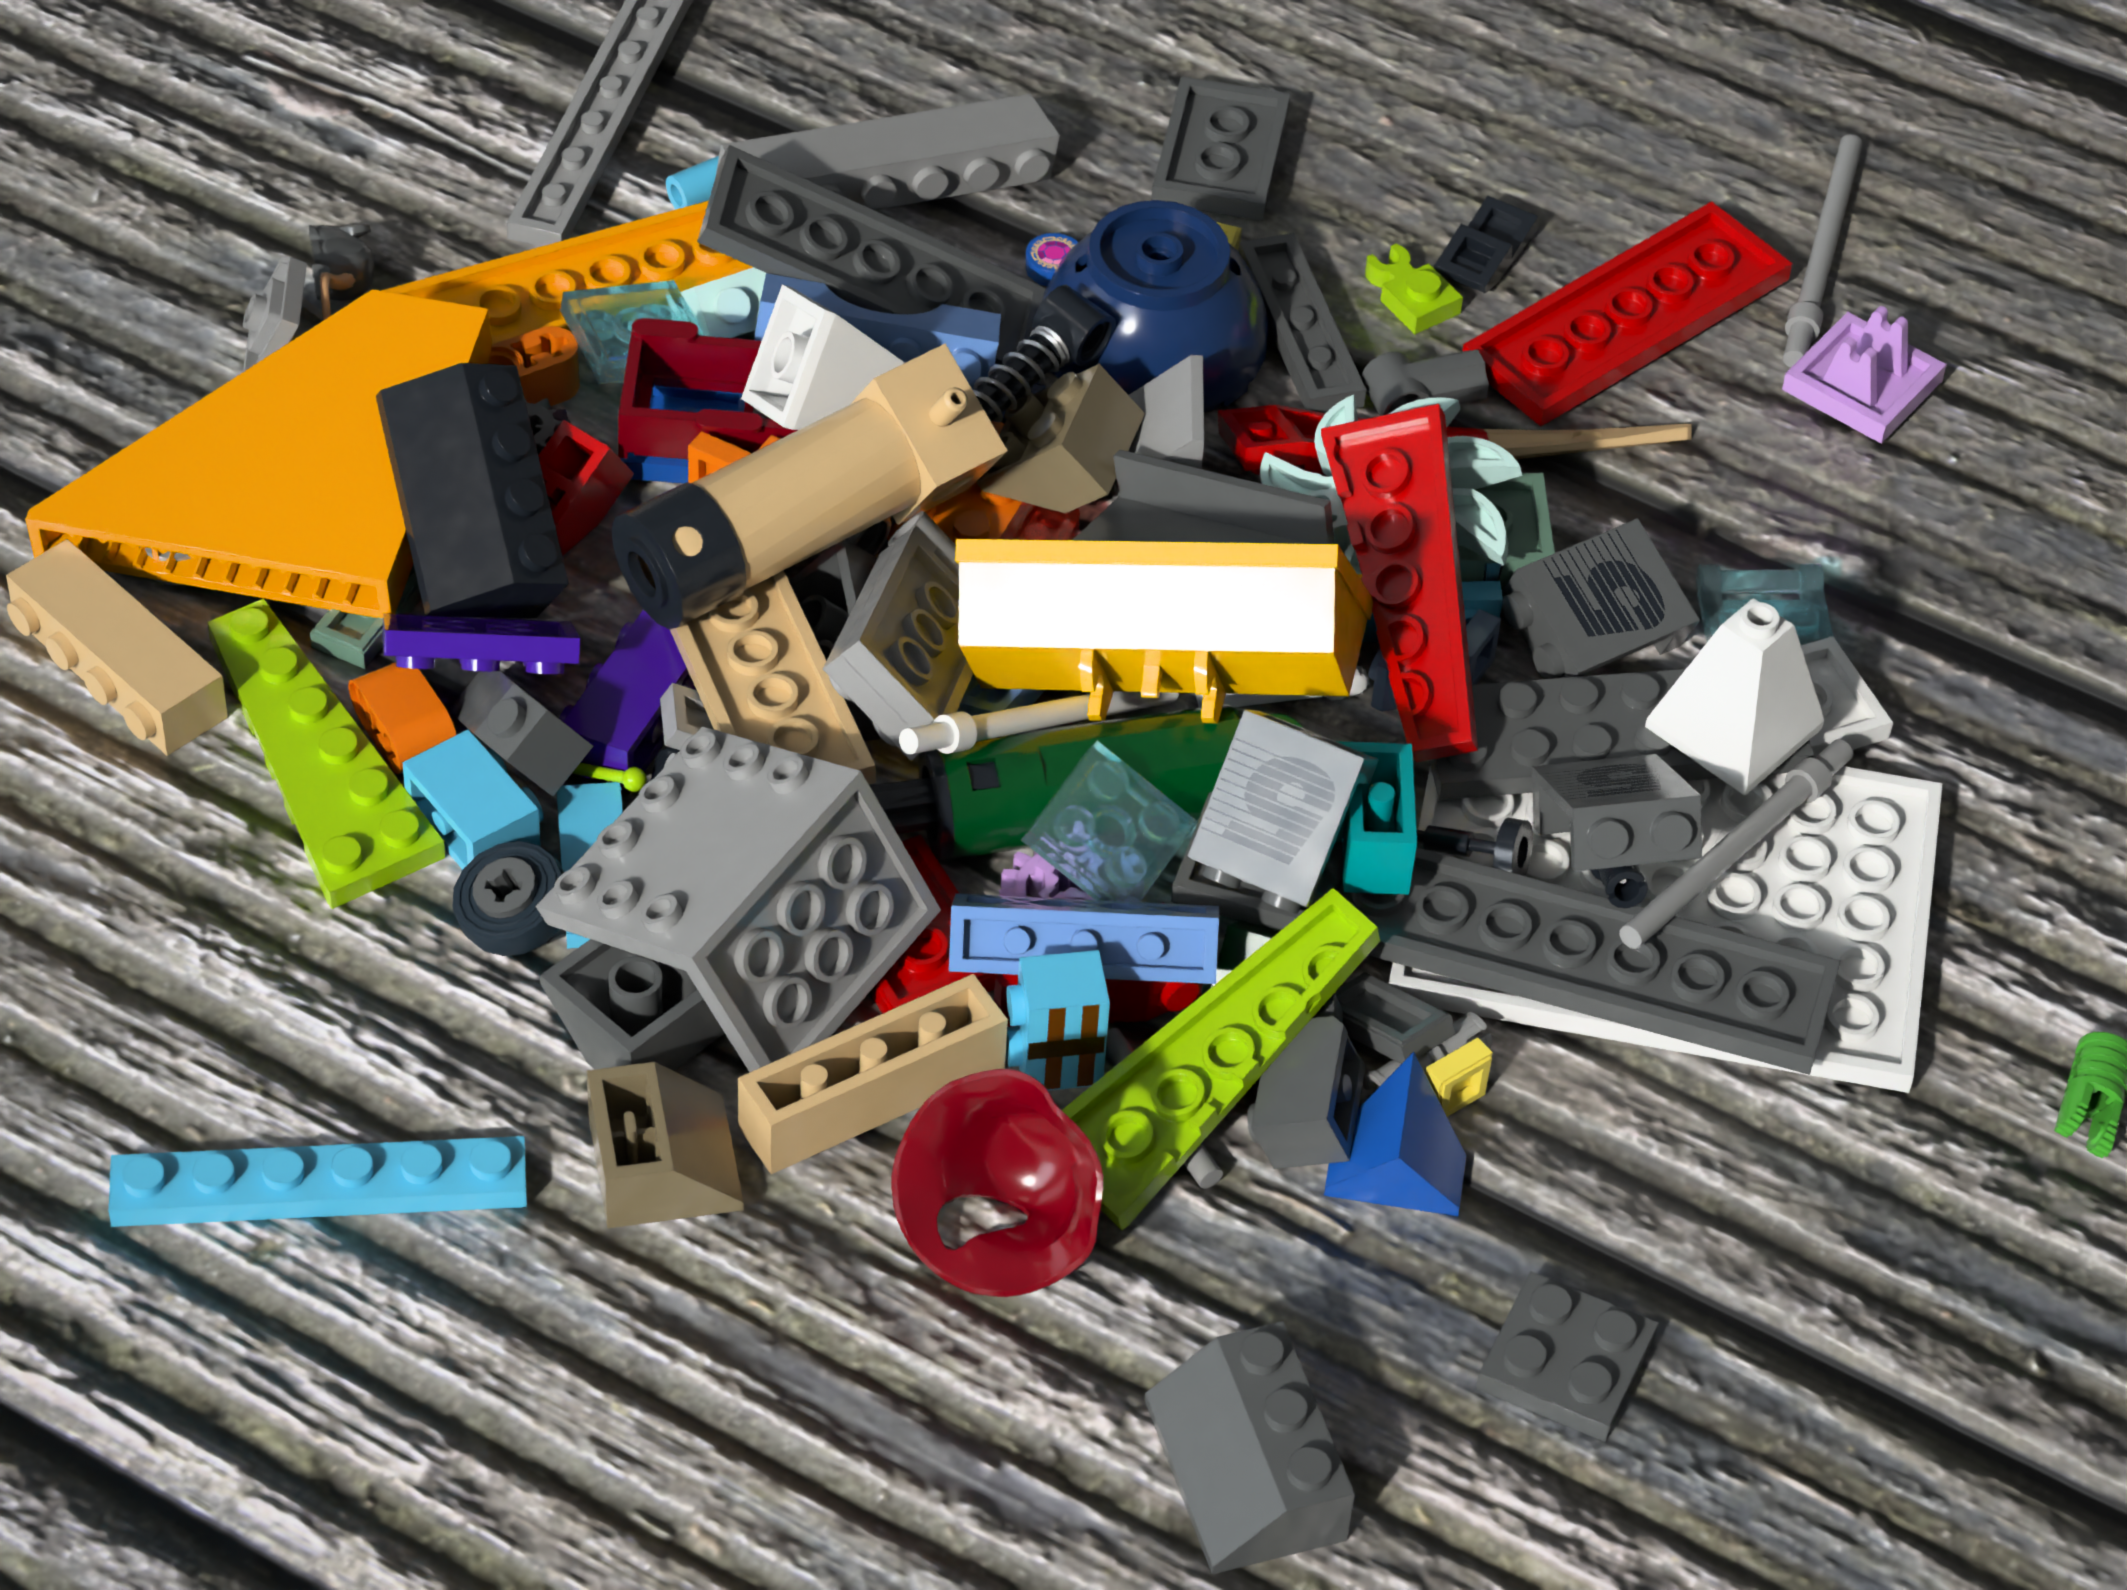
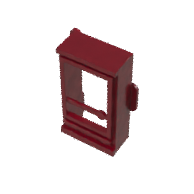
[618,318,798,459]

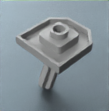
[243,256,323,372]

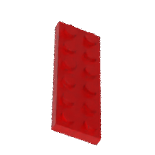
[1462,201,1792,427]

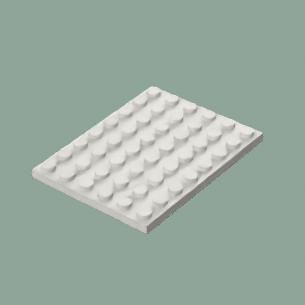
[1389,766,1942,1093]

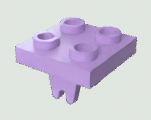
[1782,306,1947,443]

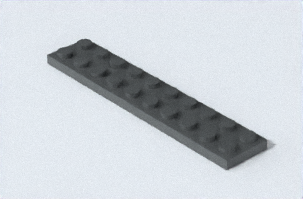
[1171,792,1841,1075]

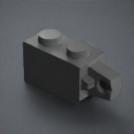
[1247,993,1366,1169]

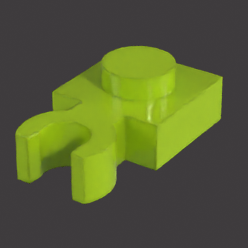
[1365,244,1463,335]

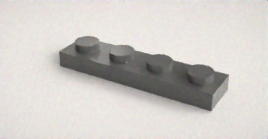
[1238,233,1366,413]

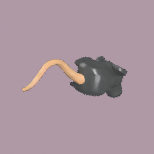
[309,223,374,321]

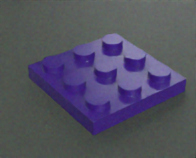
[382,613,580,674]

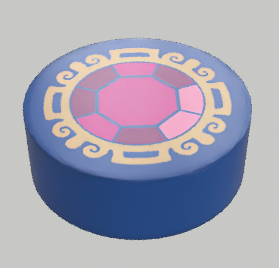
[1025,233,1078,286]

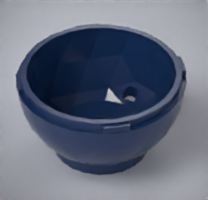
[1042,200,1269,413]

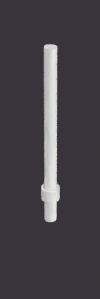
[899,691,1179,754]

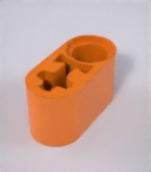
[487,326,580,406]
[348,663,457,775]

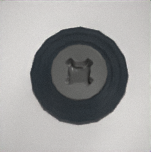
[452,841,564,956]

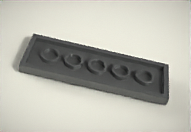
[697,145,1046,365]
[1429,669,1814,800]

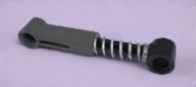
[829,284,1116,556]

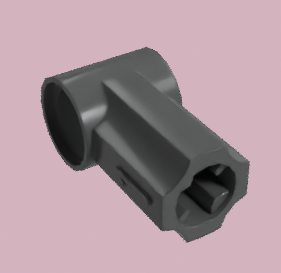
[1361,349,1489,416]

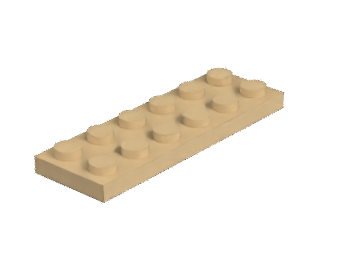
[670,570,876,785]

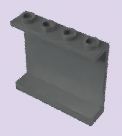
[1072,450,1335,544]

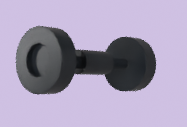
[1417,818,1533,876]

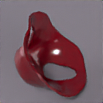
[891,1069,1103,1297]

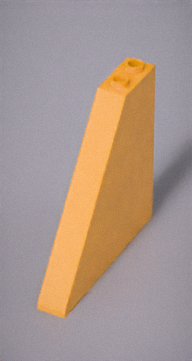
[25,289,492,618]

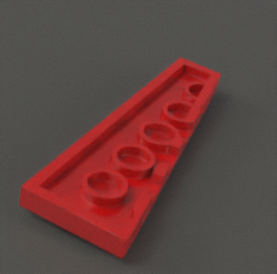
[1321,404,1478,763]

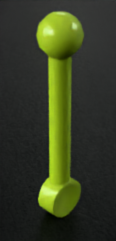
[572,762,647,792]

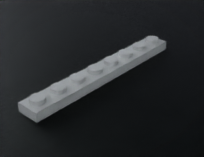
[507,0,693,246]

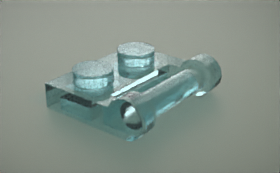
[1696,563,1833,645]

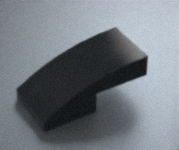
[1434,195,1538,293]

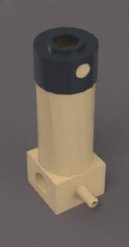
[611,344,1008,630]

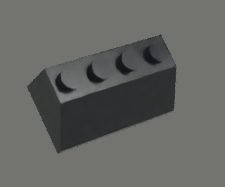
[375,363,569,618]

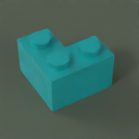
[1335,741,1417,895]

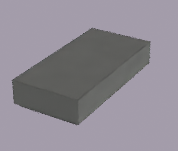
[1335,972,1455,1064]

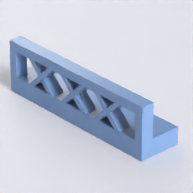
[949,894,1219,984]

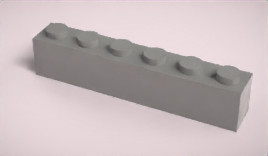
[716,94,1060,210]

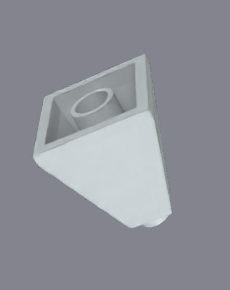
[741,284,905,430]
[1645,598,1825,795]

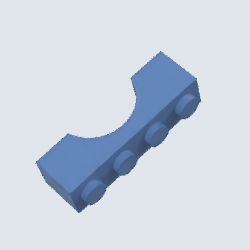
[754,273,1001,390]

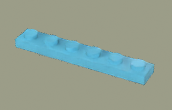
[108,1136,527,1227]

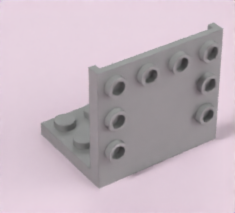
[536,726,941,1072]

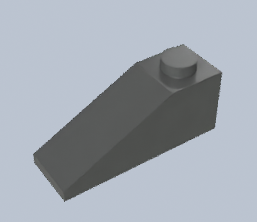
[448,671,593,796]

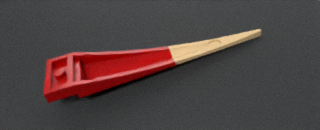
[1218,405,1692,477]

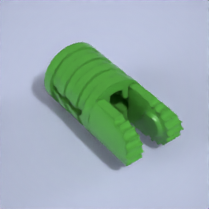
[2054,1032,2127,1158]

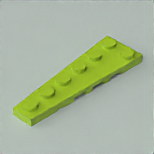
[207,598,445,909]
[1062,888,1380,1230]

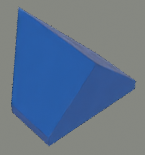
[1324,1051,1466,1216]

